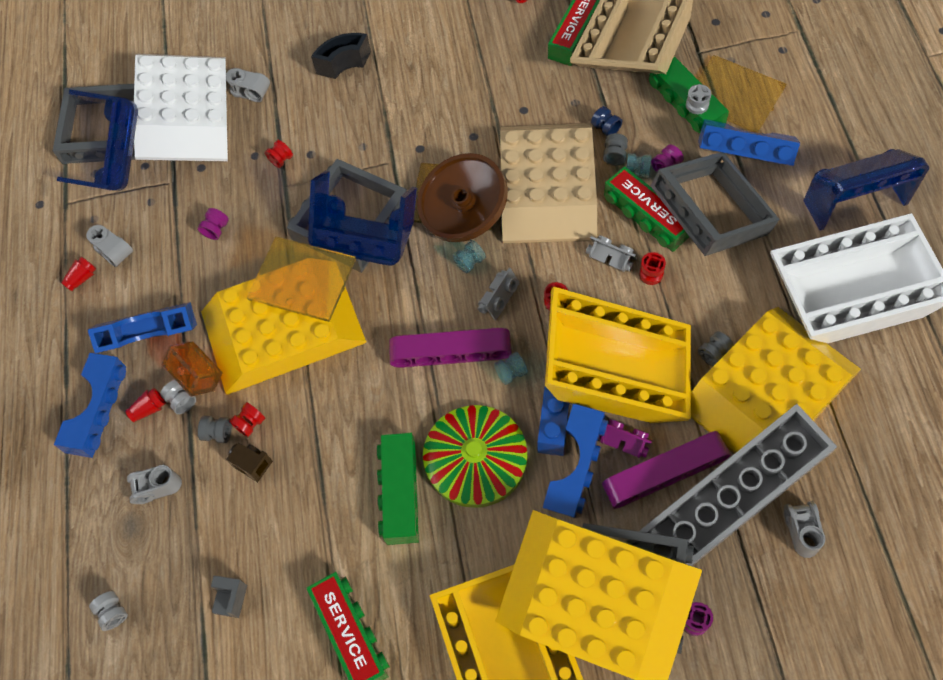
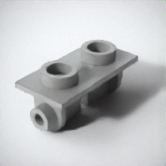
[586,235,637,272]
[478,268,519,320]

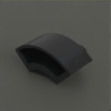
[311,33,371,79]

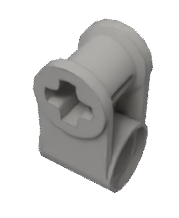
[226,68,270,102]
[86,225,133,267]
[127,465,182,504]
[784,501,825,558]

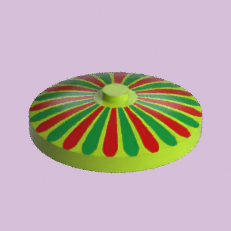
[423,405,527,508]

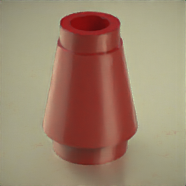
[61,256,97,291]
[125,388,166,422]

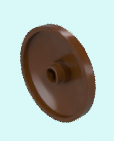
[417,153,508,242]

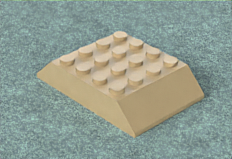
[570,0,693,74]
[500,123,597,243]

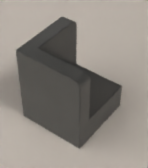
[211,576,247,618]

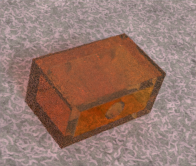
[162,341,223,397]

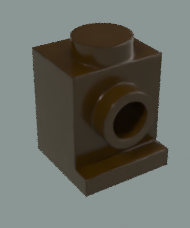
[226,442,273,483]

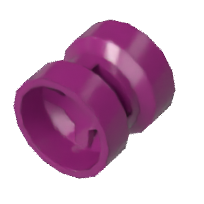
[651,144,684,172]
[197,208,229,240]
[684,602,713,636]

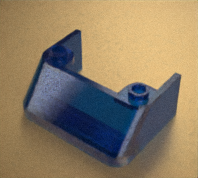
[57,89,138,191]
[803,149,930,231]
[308,170,417,266]

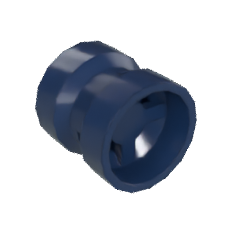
[591,106,623,137]

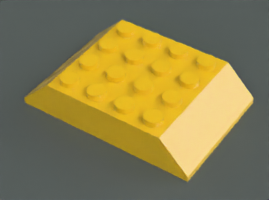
[201,259,367,395]
[545,287,691,423]
[691,307,861,454]
[495,510,702,680]
[429,564,583,680]

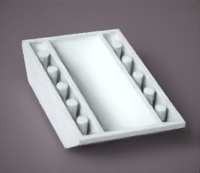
[133,54,228,161]
[770,213,943,343]

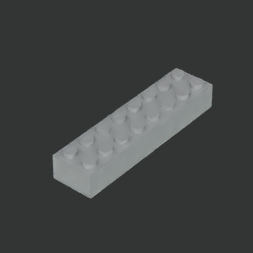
[626,404,837,566]

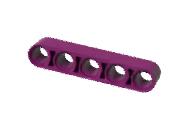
[389,328,512,368]
[602,431,731,509]

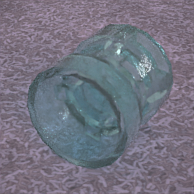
[626,153,652,178]
[452,240,486,273]
[494,352,528,385]

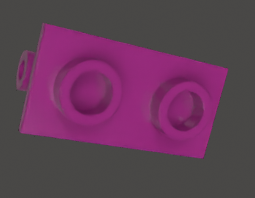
[598,418,653,458]

